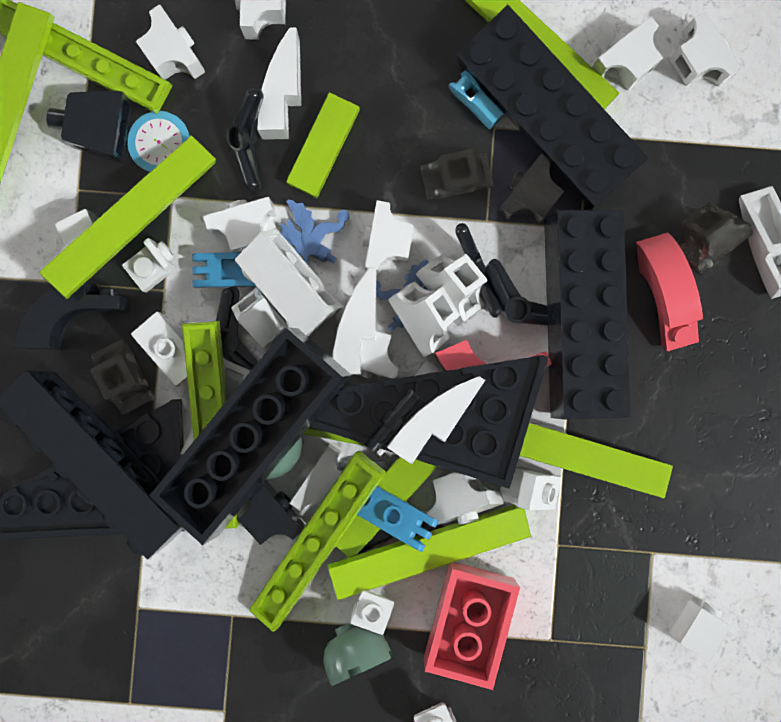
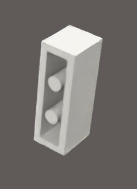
[235,229,343,336]

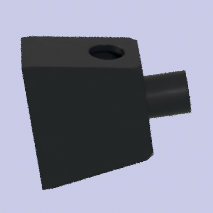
[46,91,133,164]

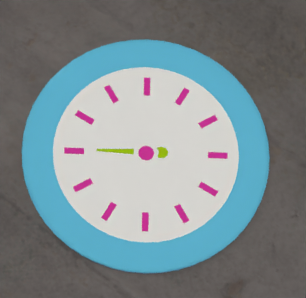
[128,111,190,172]

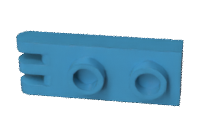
[192,252,257,288]
[357,485,439,552]

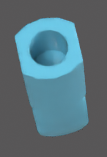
[449,71,506,130]

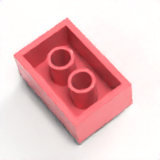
[423,562,520,690]

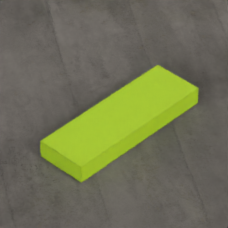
[286,92,360,199]

